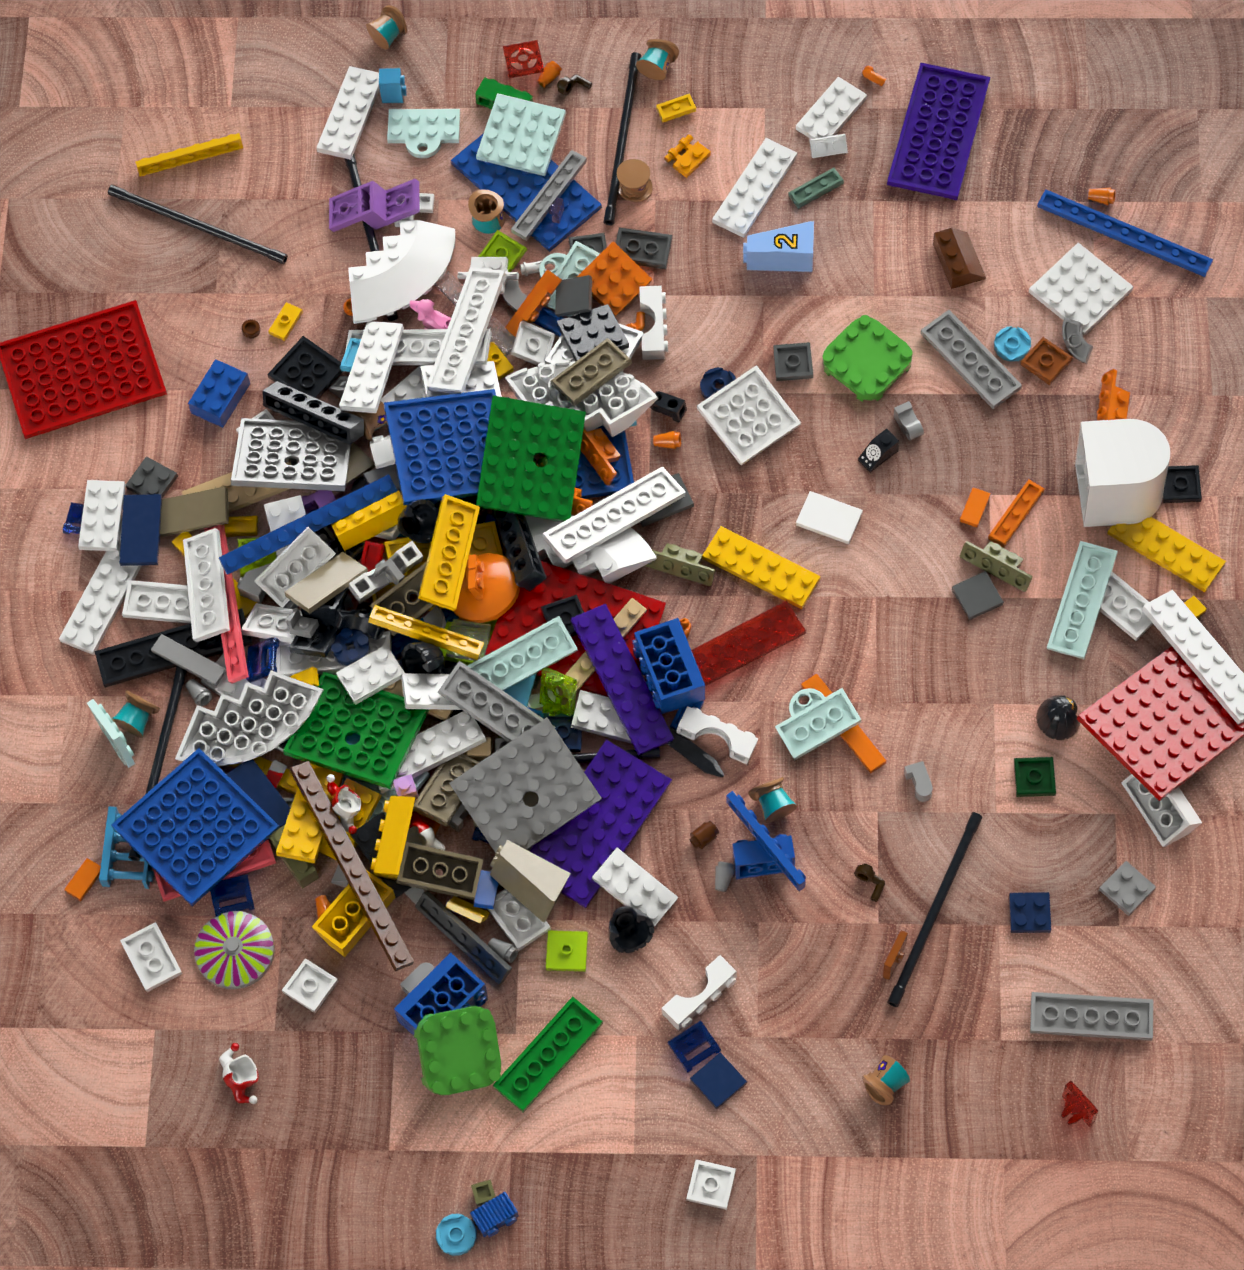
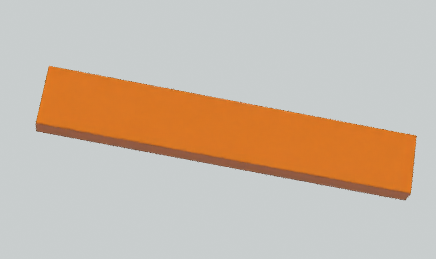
[801,674,887,774]

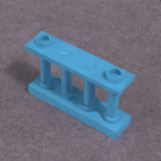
[99,806,154,889]

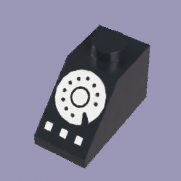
[858,429,899,473]

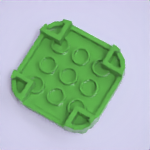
[823,315,913,402]
[414,1006,501,1095]

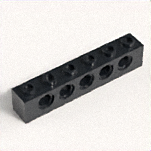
[263,381,364,445]
[492,510,547,592]

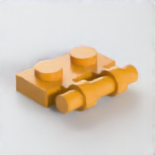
[664,134,711,178]

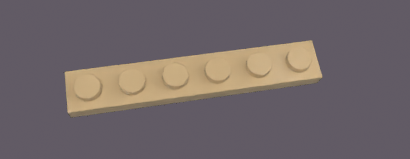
[560,598,647,694]

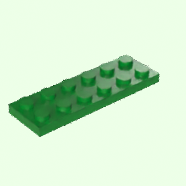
[493,996,603,1113]

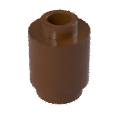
[689,821,719,849]

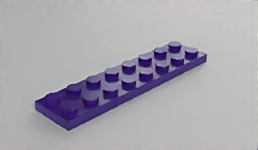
[570,604,674,756]

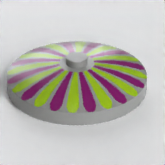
[194,911,275,989]

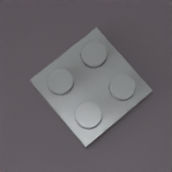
[1099,861,1156,916]

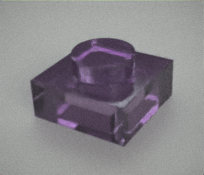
[549,197,564,223]

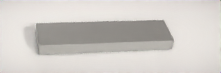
[151,634,226,686]

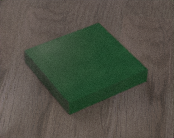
[1014,757,1056,797]

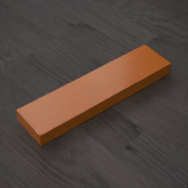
[988,479,1045,548]

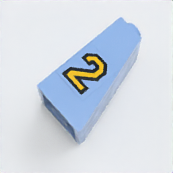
[743,221,814,272]

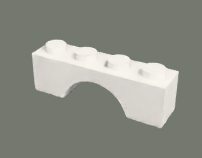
[639,286,668,360]
[349,541,423,604]
[676,706,758,765]
[662,955,737,1031]

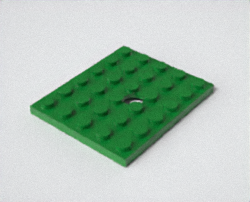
[476,395,586,522]
[283,671,429,789]

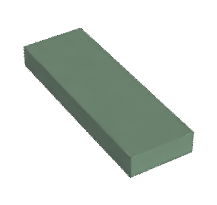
[788,168,844,209]

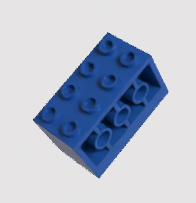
[632,618,705,714]
[394,953,488,1039]

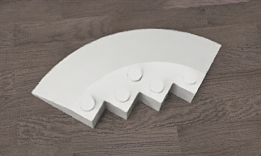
[348,220,455,324]
[505,360,658,437]
[525,515,657,584]
[175,671,324,766]

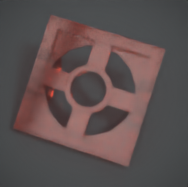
[503,40,544,79]
[1061,1081,1098,1127]

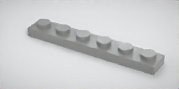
[511,150,587,241]

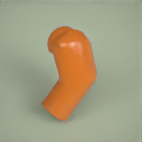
[862,66,886,86]
[626,311,645,331]

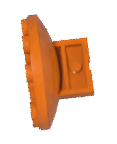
[453,553,520,623]

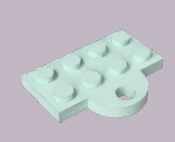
[387,109,460,159]
[539,241,600,317]
[775,688,862,760]
[87,699,135,768]

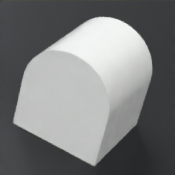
[1075,419,1170,527]

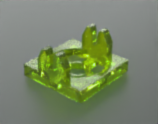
[539,667,577,716]

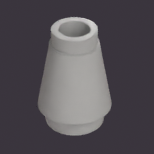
[186,679,212,706]
[715,861,735,892]
[488,938,518,963]

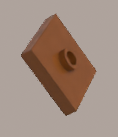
[1020,337,1073,385]
[883,930,908,980]

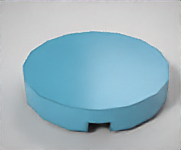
[994,326,1031,362]
[436,1214,477,1256]

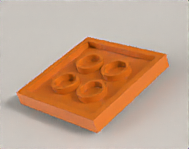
[577,241,652,317]

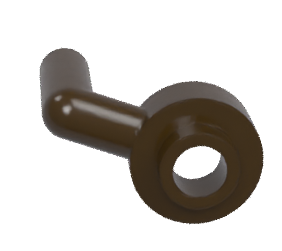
[557,75,592,96]
[854,863,885,902]

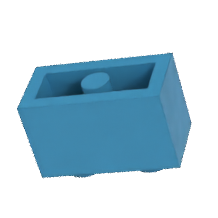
[379,68,407,103]

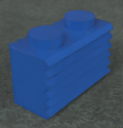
[470,1192,519,1237]

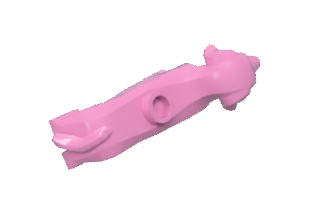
[409,299,451,329]

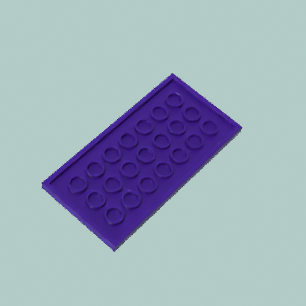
[887,63,990,200]
[530,739,672,908]

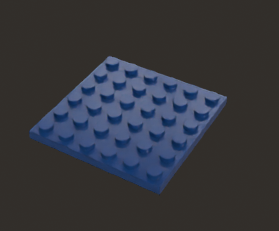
[384,389,496,505]
[111,748,279,906]

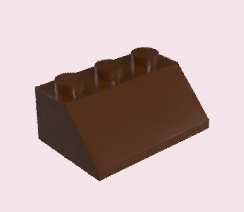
[933,228,986,289]

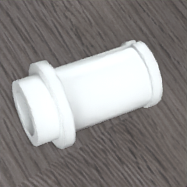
[520,260,542,276]

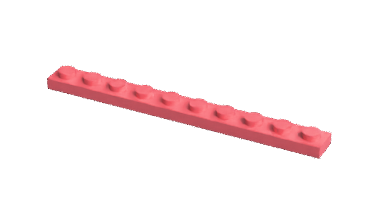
[204,525,249,683]

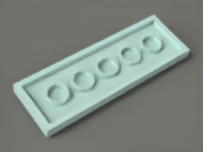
[1047,541,1118,659]
[468,616,578,691]

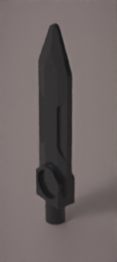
[666,727,724,777]

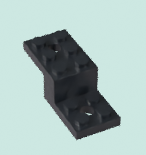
[289,587,349,658]

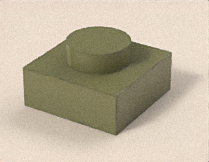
[471,1179,496,1206]

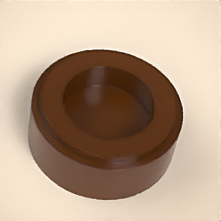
[242,319,261,338]

